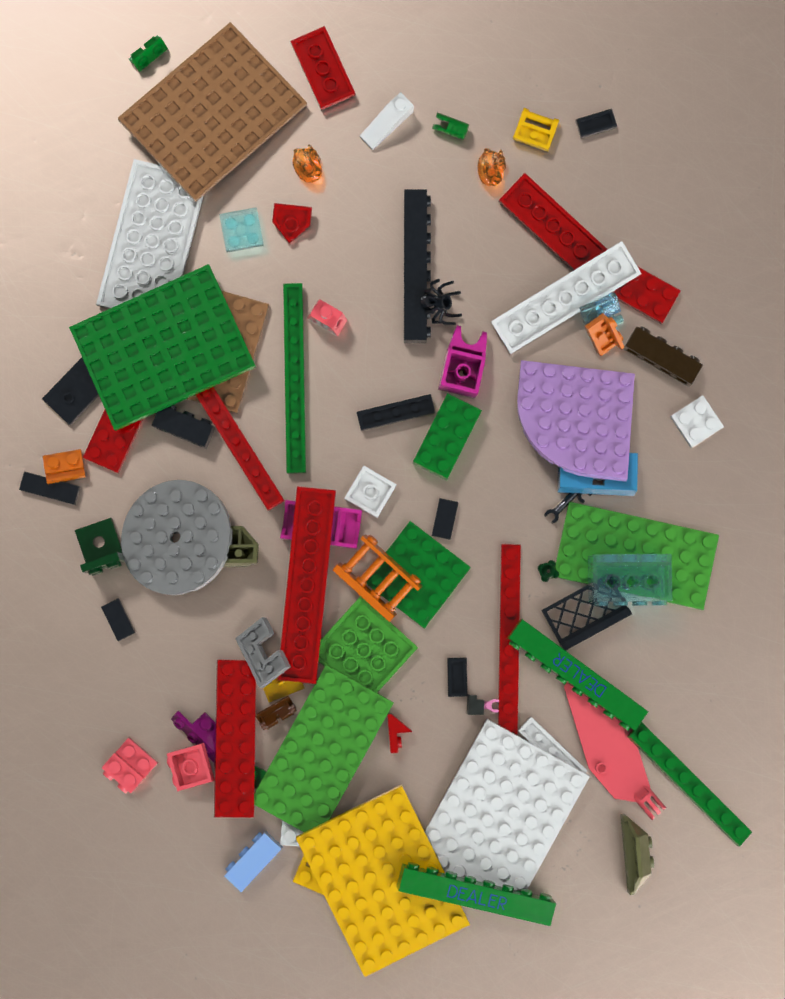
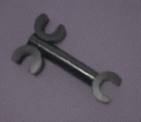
[544,493,592,524]

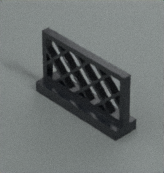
[541,574,632,651]

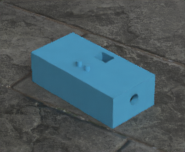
[557,453,638,496]

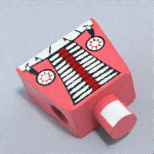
[307,299,347,336]

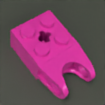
[438,325,487,398]

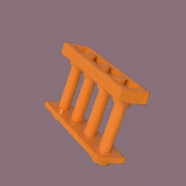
[333,534,422,622]

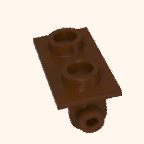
[255,696,297,730]

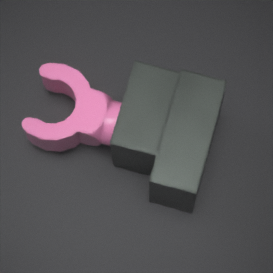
[467,694,499,715]

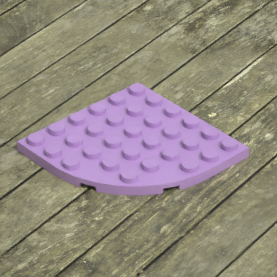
[517,360,635,482]

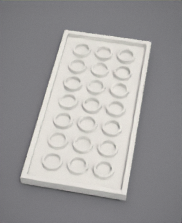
[96,159,204,309]

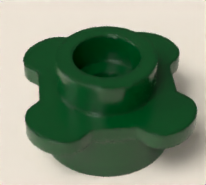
[538,560,559,582]

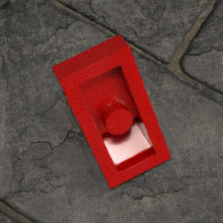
[388,713,412,753]

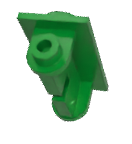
[128,35,168,72]

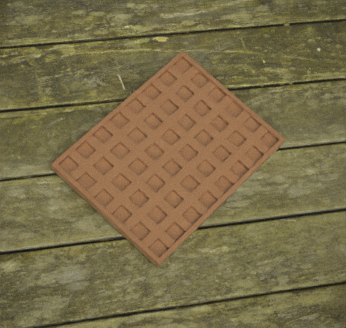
[118,22,307,202]

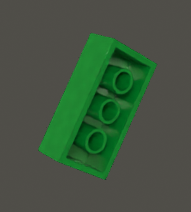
[413,393,482,481]

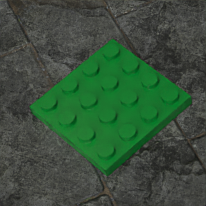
[367,521,471,629]

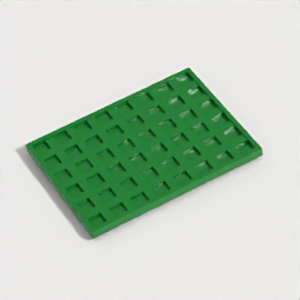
[69,264,256,431]

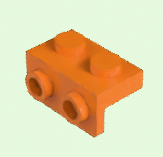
[584,313,625,356]

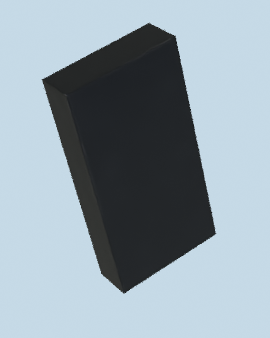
[575,109,617,139]
[432,498,458,540]
[101,598,136,641]
[447,658,467,697]

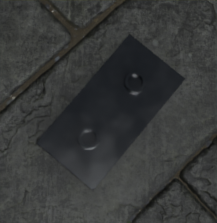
[42,357,99,425]

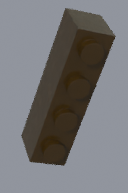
[623,326,703,387]

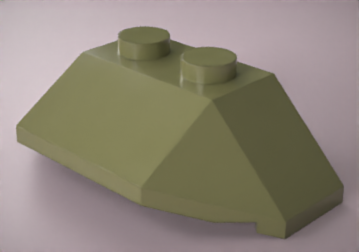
[223,526,259,567]
[620,814,654,895]

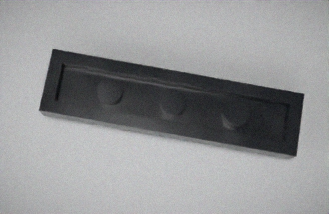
[357,394,435,431]

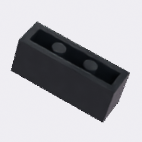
[151,405,215,449]

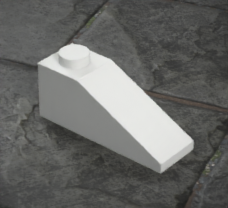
[360,92,414,150]

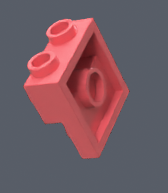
[102,737,158,793]
[167,743,214,791]

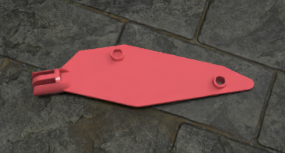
[564,683,666,820]

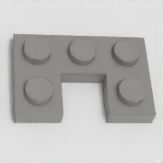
[235,617,291,688]

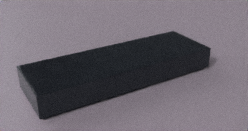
[19,472,80,505]

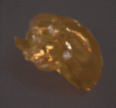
[292,144,322,183]
[478,148,506,186]

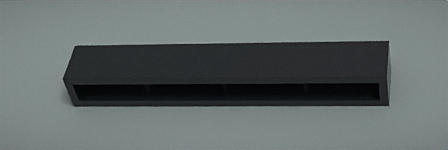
[404,189,431,343]

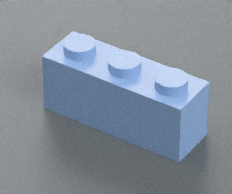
[224,831,283,892]

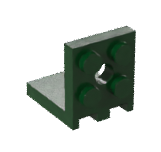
[75,518,125,576]

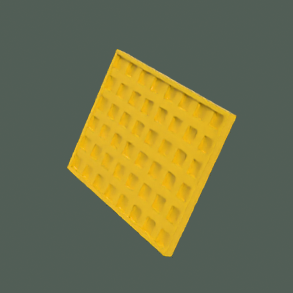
[296,784,470,977]

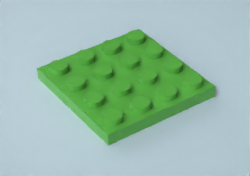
[319,596,418,693]

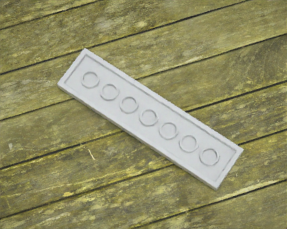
[491,241,642,354]

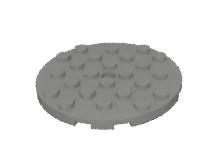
[121,480,232,595]

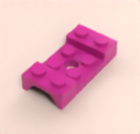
[280,500,362,549]

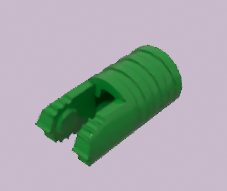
[432,112,469,140]

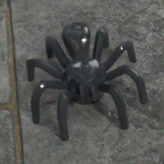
[421,279,462,325]

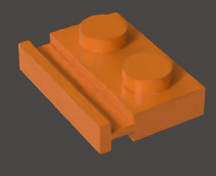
[43,449,86,484]

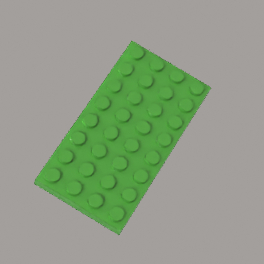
[555,502,719,610]
[254,665,394,832]

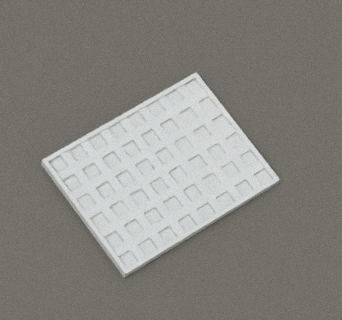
[425,719,590,891]

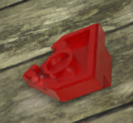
[272,203,312,243]

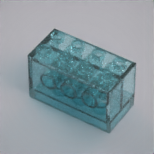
[588,554,672,606]

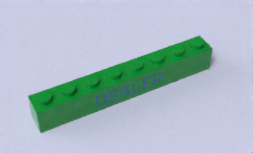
[507,619,649,731]
[396,862,556,926]

